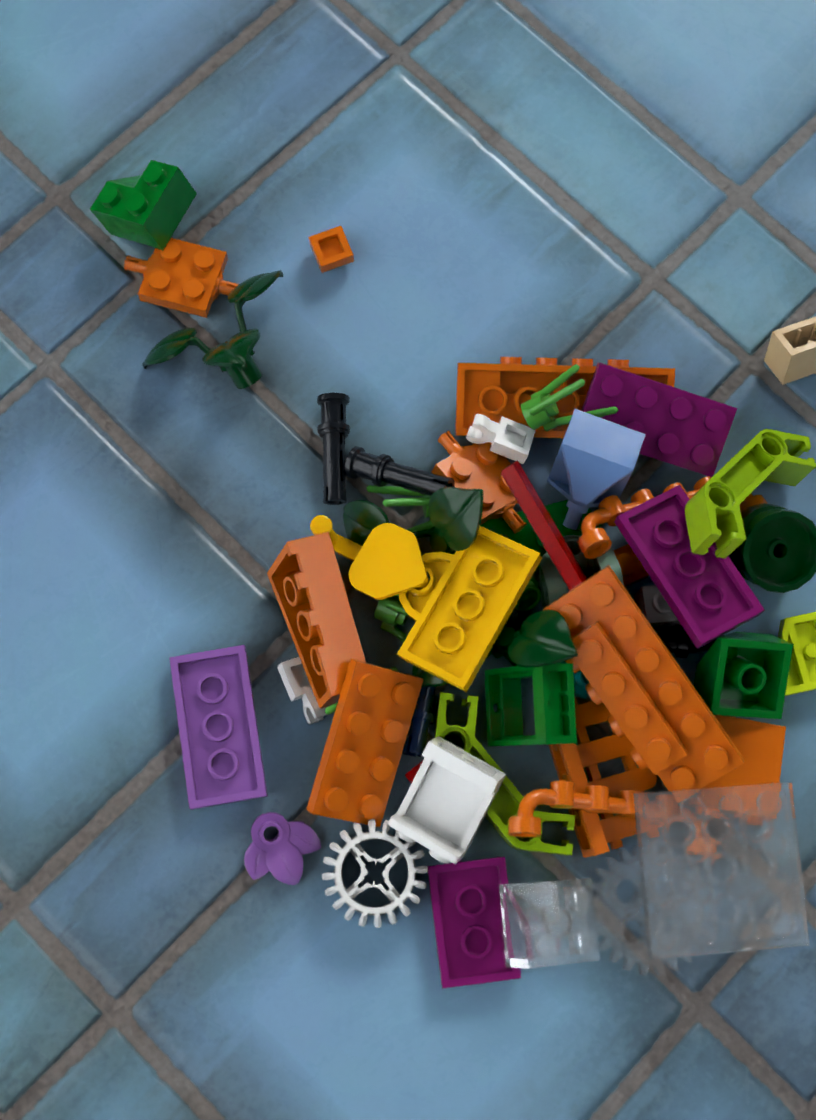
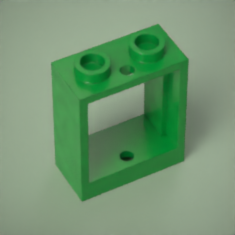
[484,663,577,747]

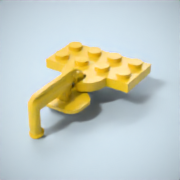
[310,515,542,693]

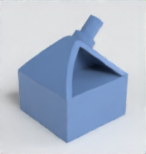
[547,409,646,530]

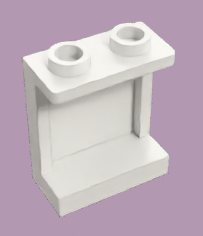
[388,736,506,864]

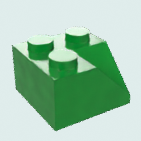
[90,160,197,250]
[693,632,793,719]

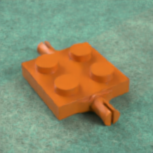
[124,238,239,318]
[431,431,527,534]

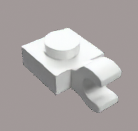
[466,414,535,464]
[277,657,328,725]

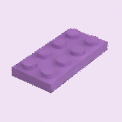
[169,645,268,810]

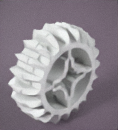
[322,819,428,928]

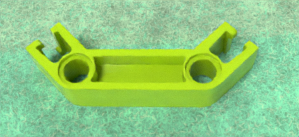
[685,429,816,558]
[435,692,575,855]

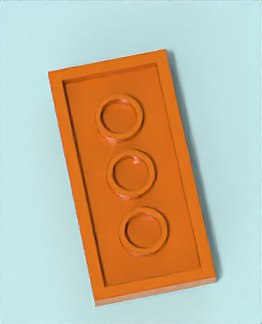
[306,659,424,827]

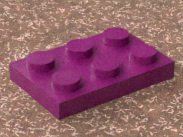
[427,856,521,989]

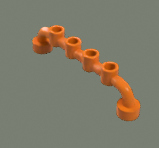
[578,476,768,559]
[508,781,716,857]

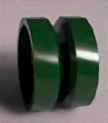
[729,503,816,593]

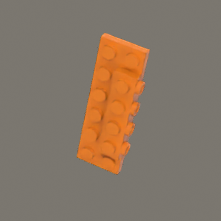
[455,357,675,438]
[543,565,744,803]

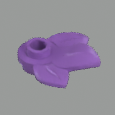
[244,812,321,885]

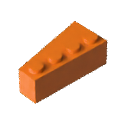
[267,532,367,709]

